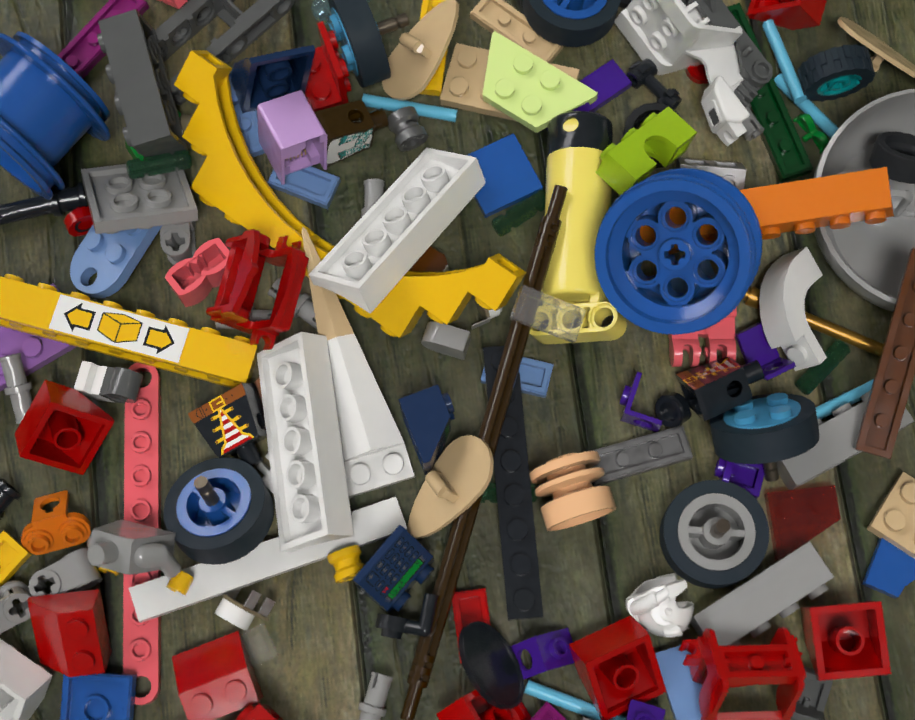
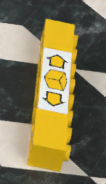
[0,274,258,388]

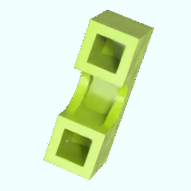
[596,106,697,196]

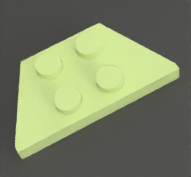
[482,31,598,133]

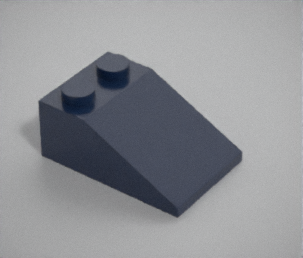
[231,45,316,113]

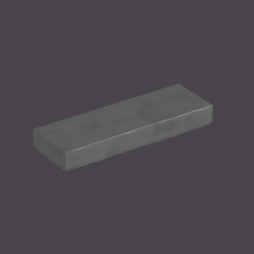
[591,425,693,486]

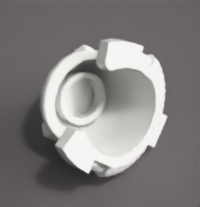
[626,573,694,638]

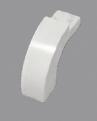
[759,247,827,371]

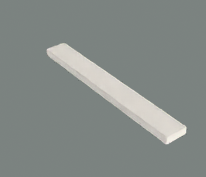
[129,496,407,623]

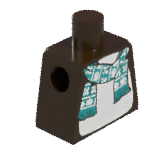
[315,100,388,167]

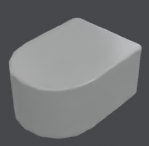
[421,321,471,360]

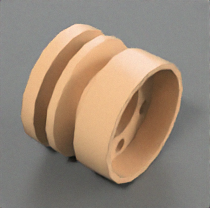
[529,451,617,531]

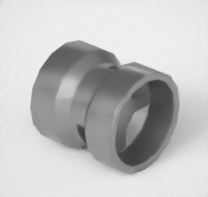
[387,106,428,151]

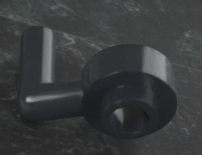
[375,593,438,640]

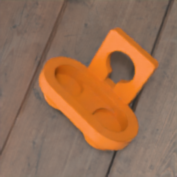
[21,490,91,555]

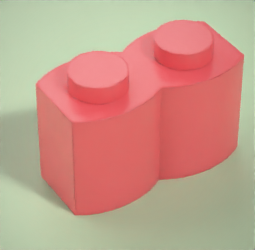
[165,238,230,307]

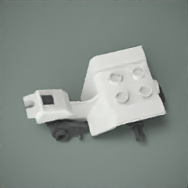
[614,0,773,147]

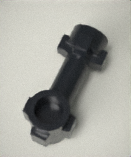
[626,59,682,110]

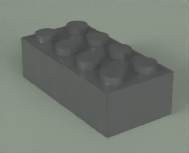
[97,9,188,162]

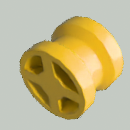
[327,545,365,584]

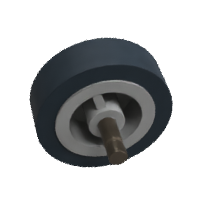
[660,480,769,588]

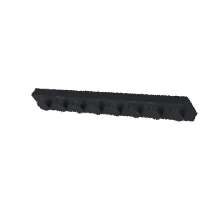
[483,346,543,621]

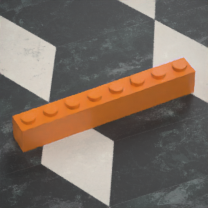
[640,167,894,254]

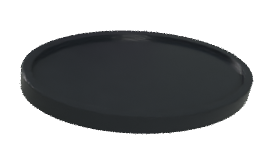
[459,621,524,710]

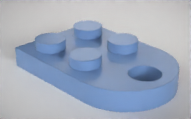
[70,225,162,298]

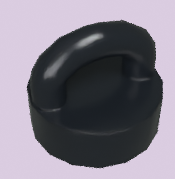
[655,392,692,428]

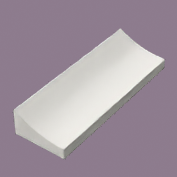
[309,148,486,314]
[257,331,354,552]

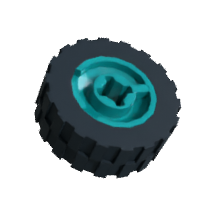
[798,44,875,102]

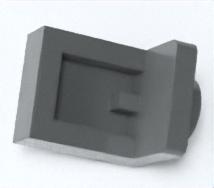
[791,666,833,720]

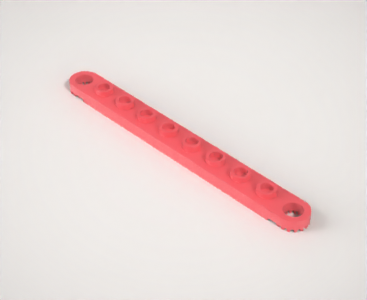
[123,363,161,706]

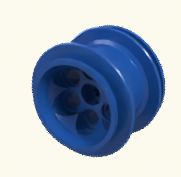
[0,31,111,200]
[595,168,762,335]

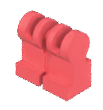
[668,307,737,367]

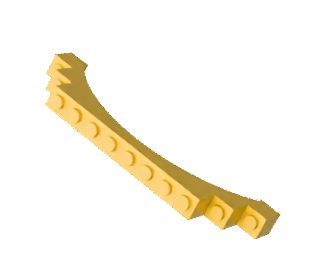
[174,50,527,338]

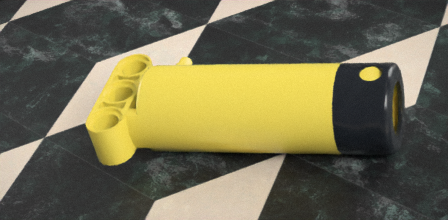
[517,111,627,345]

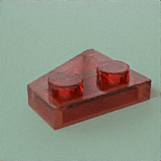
[764,485,841,560]

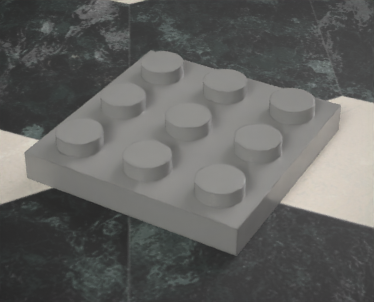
[81,158,198,234]

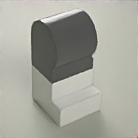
[74,361,144,403]

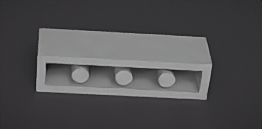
[777,390,914,492]
[690,541,834,646]

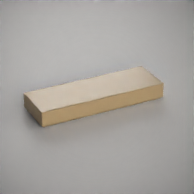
[470,0,564,63]

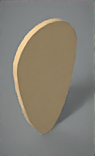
[382,0,459,101]
[837,17,915,78]
[407,435,494,539]

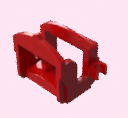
[206,229,309,350]
[679,627,807,720]

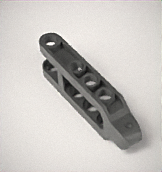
[115,0,295,105]

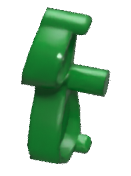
[793,113,829,154]

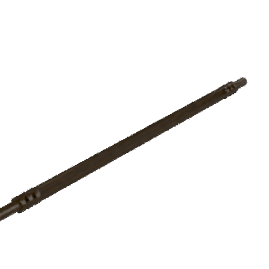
[400,185,568,720]

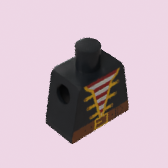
[676,357,764,421]
[188,383,267,467]

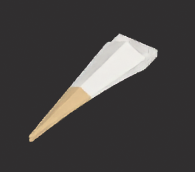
[301,227,415,497]

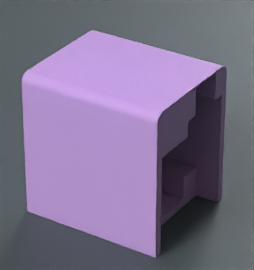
[257,90,327,185]

